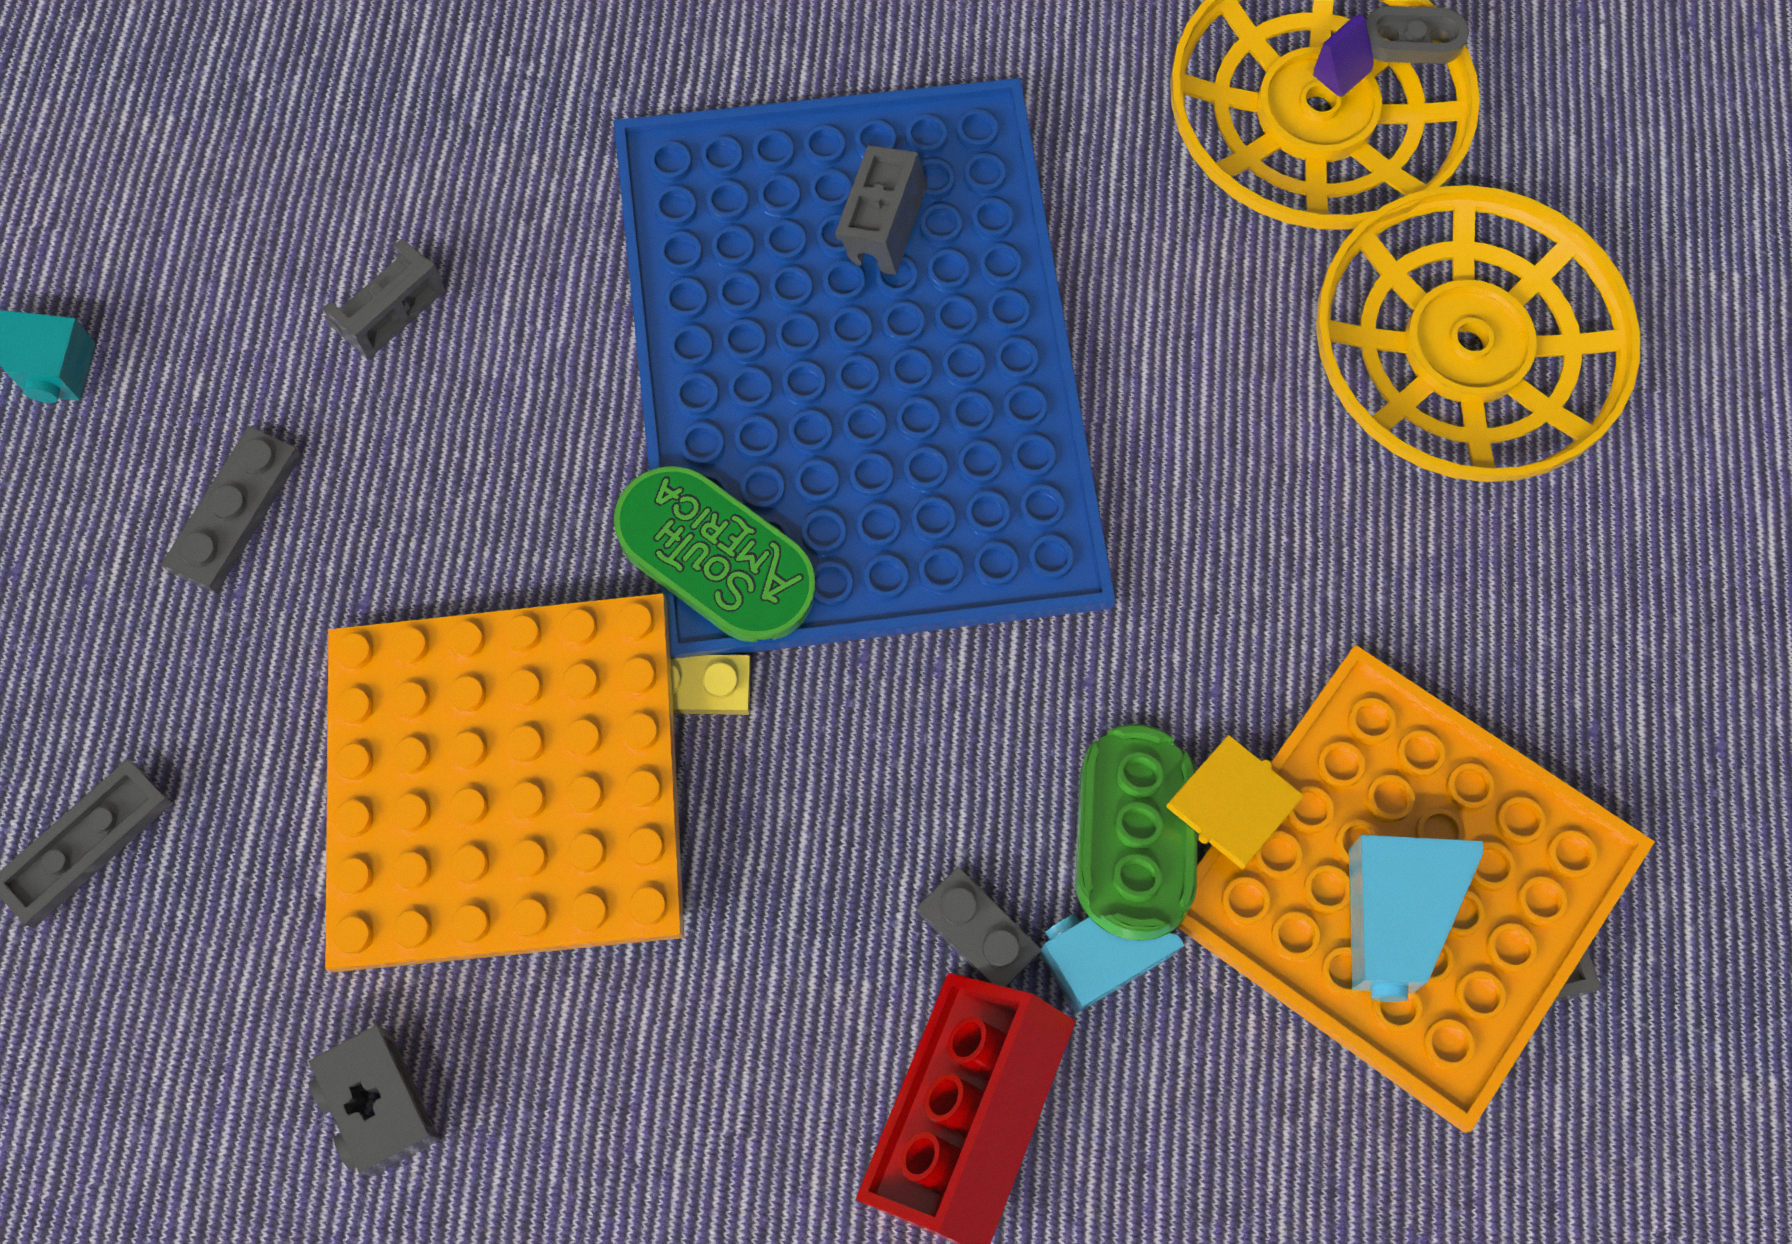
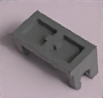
[835,145,928,275]
[322,239,446,360]

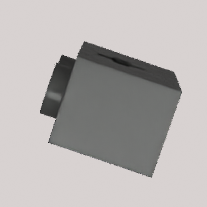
[308,1024,441,1176]

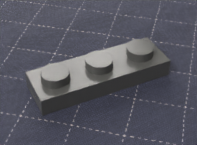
[161,426,301,594]
[0,758,173,928]

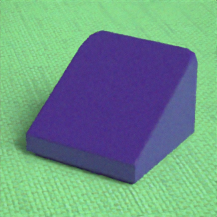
[1313,14,1374,97]

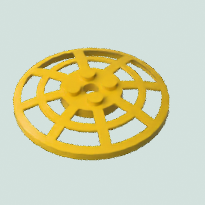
[1170,0,1480,230]
[1316,185,1640,482]

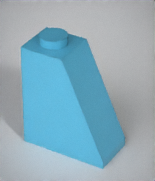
[1349,835,1483,1002]

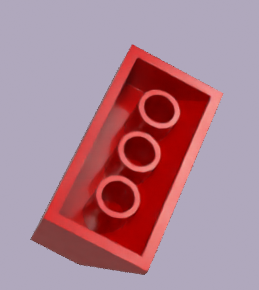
[855,973,1076,1244]

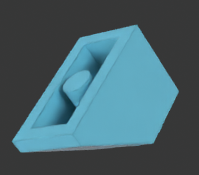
[1040,914,1185,1014]

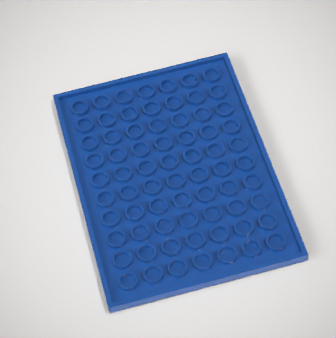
[613,78,1116,659]

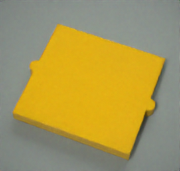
[1166,735,1304,870]

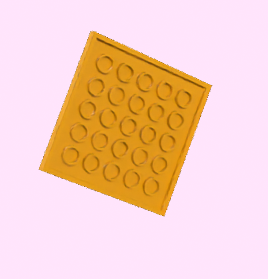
[325,593,685,972]
[1177,645,1655,1134]

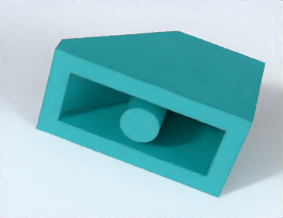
[0,310,96,403]

